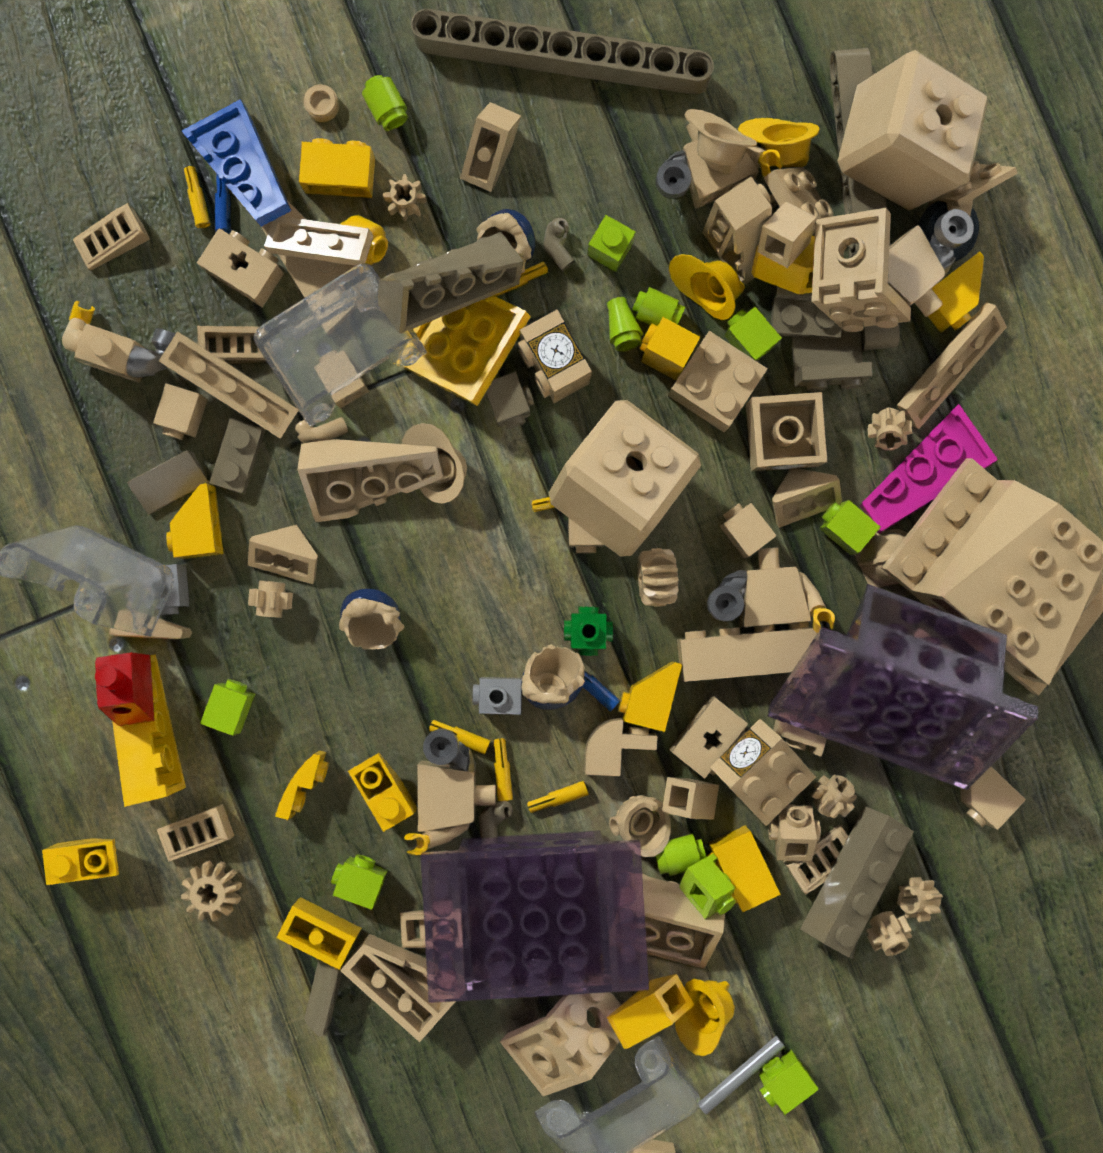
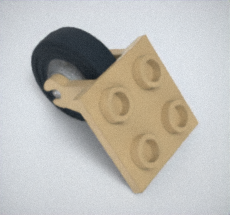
[918,161,1018,262]

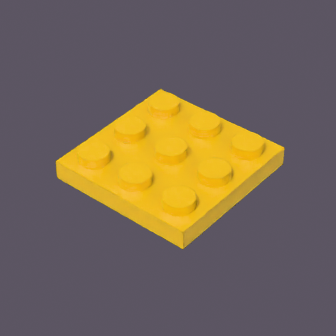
[394,296,531,406]

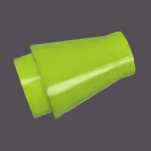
[607,297,643,351]

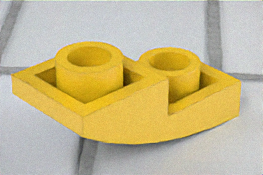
[275,751,329,820]

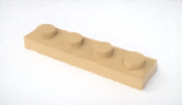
[897,302,1007,429]
[159,331,299,439]

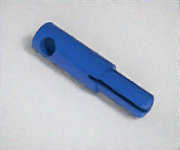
[215,174,231,233]
[583,671,620,712]

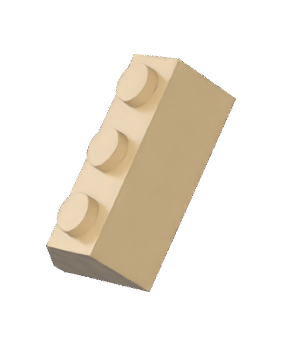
[605,870,725,969]

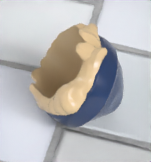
[476,209,535,274]
[339,589,404,650]
[521,644,585,710]

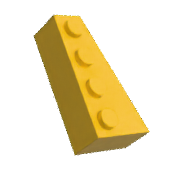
[112,654,186,807]

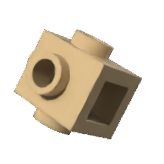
[768,804,821,861]

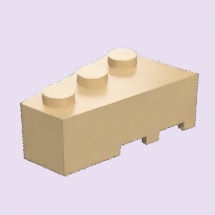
[702,177,772,285]
[340,934,470,1042]

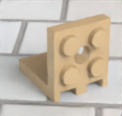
[812,208,911,332]
[500,968,621,1096]

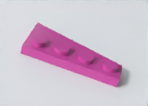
[860,404,998,534]

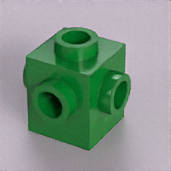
[564,607,613,656]

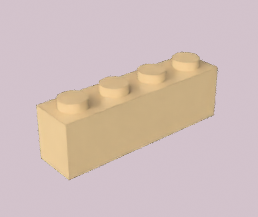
[677,621,823,682]

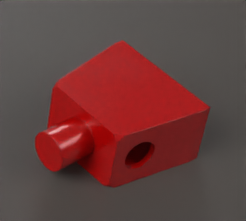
[95,652,155,726]

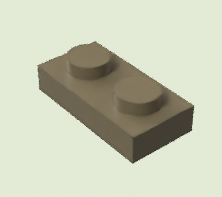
[209,418,265,495]

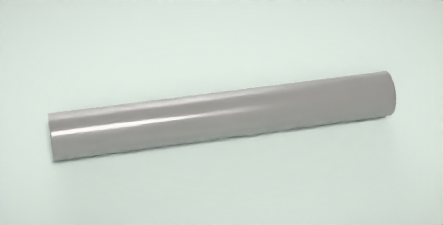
[697,1036,785,1115]

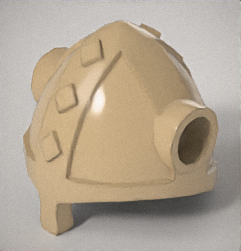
[609,795,671,857]

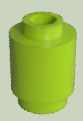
[362,75,408,131]
[632,287,685,326]
[655,834,706,876]

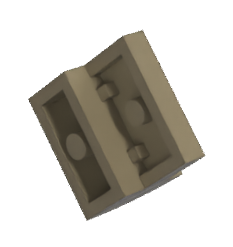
[770,284,842,340]

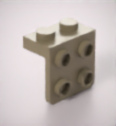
[791,330,873,391]

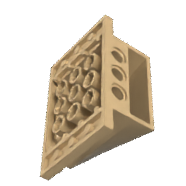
[882,458,1103,695]

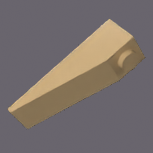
[297,439,443,522]

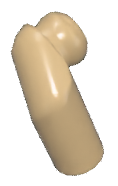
[295,417,348,443]

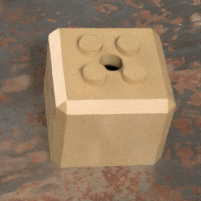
[838,50,987,211]
[549,400,701,557]

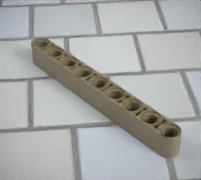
[411,9,714,94]
[830,47,900,351]

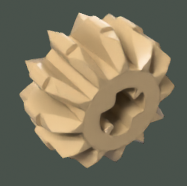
[637,548,679,607]
[181,861,242,922]

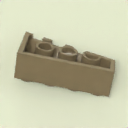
[378,232,524,334]
[800,806,914,959]

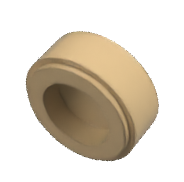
[304,84,339,122]

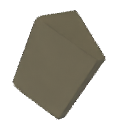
[127,450,209,515]
[305,960,345,1037]

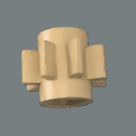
[383,174,427,221]
[868,408,912,451]
[248,580,293,618]
[811,774,857,819]
[897,877,943,922]
[867,911,912,956]

